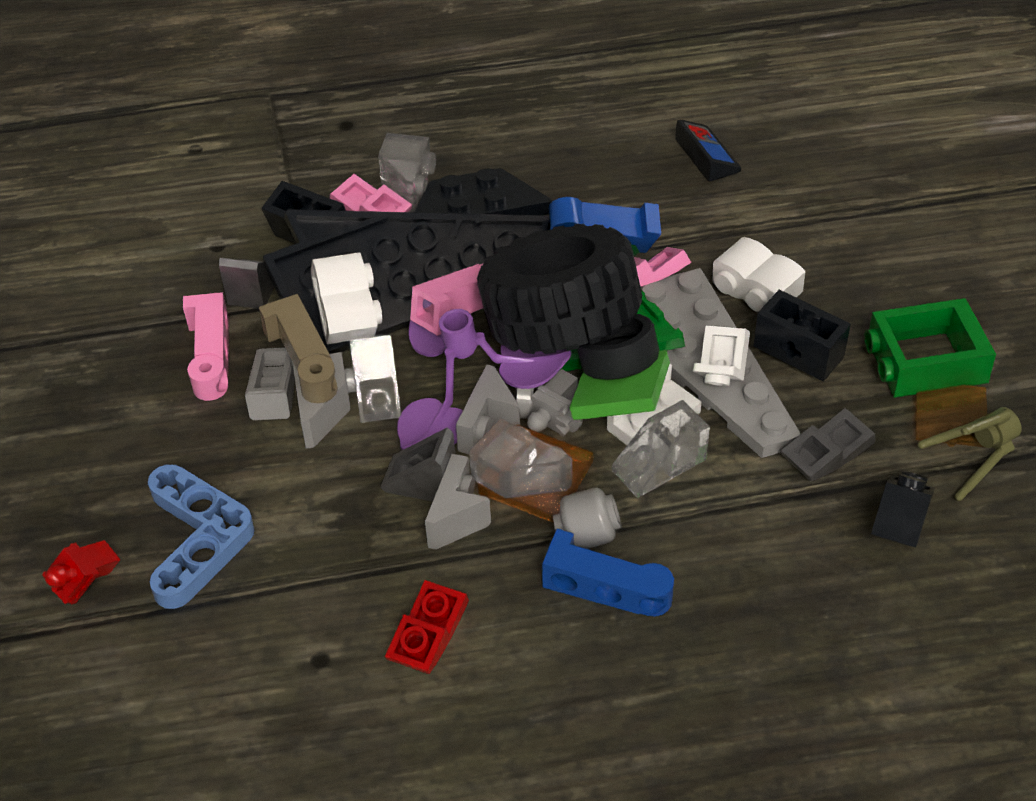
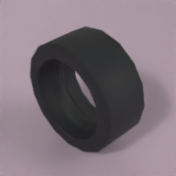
[577,314,659,380]

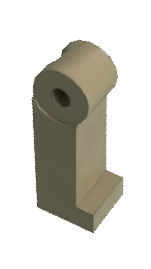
[259,294,338,403]

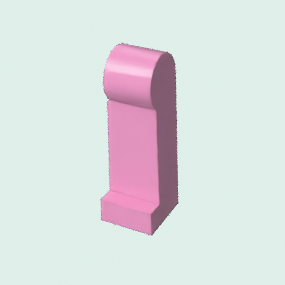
[410,264,483,336]
[183,292,229,401]

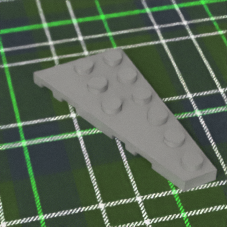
[640,268,801,458]

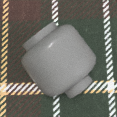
[553,488,622,549]

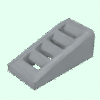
[245,348,295,420]

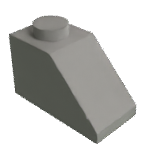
[292,352,356,448]

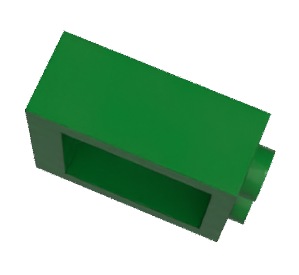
[864,298,996,398]

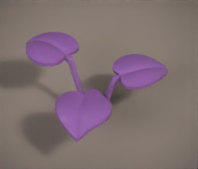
[397,299,571,450]

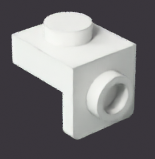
[693,326,750,386]

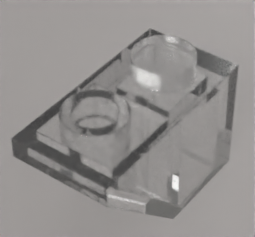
[378,133,436,212]
[349,334,402,423]
[612,400,710,498]
[469,418,572,498]

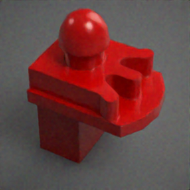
[42,540,120,605]

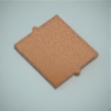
[916,385,987,447]

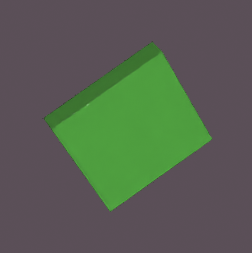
[569,350,670,420]

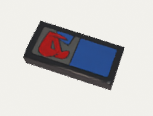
[676,120,741,182]

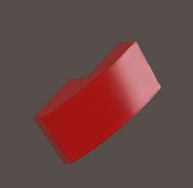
[385,580,469,674]

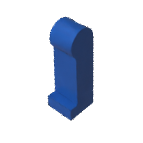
[549,197,661,253]
[542,529,674,616]

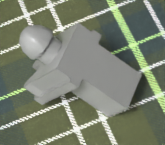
[527,369,583,437]

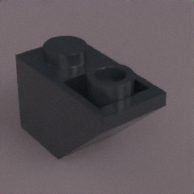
[871,471,935,548]

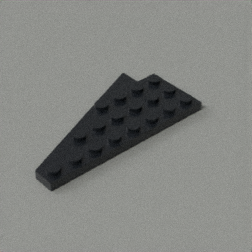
[263,210,550,354]

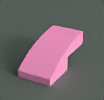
[330,174,412,212]
[634,247,691,286]

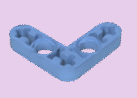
[148,465,255,609]

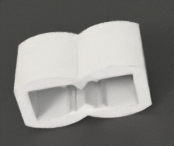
[712,237,805,312]
[310,252,382,344]

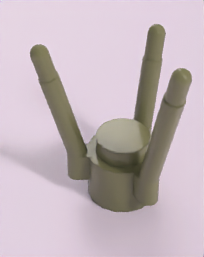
[918,407,1022,501]

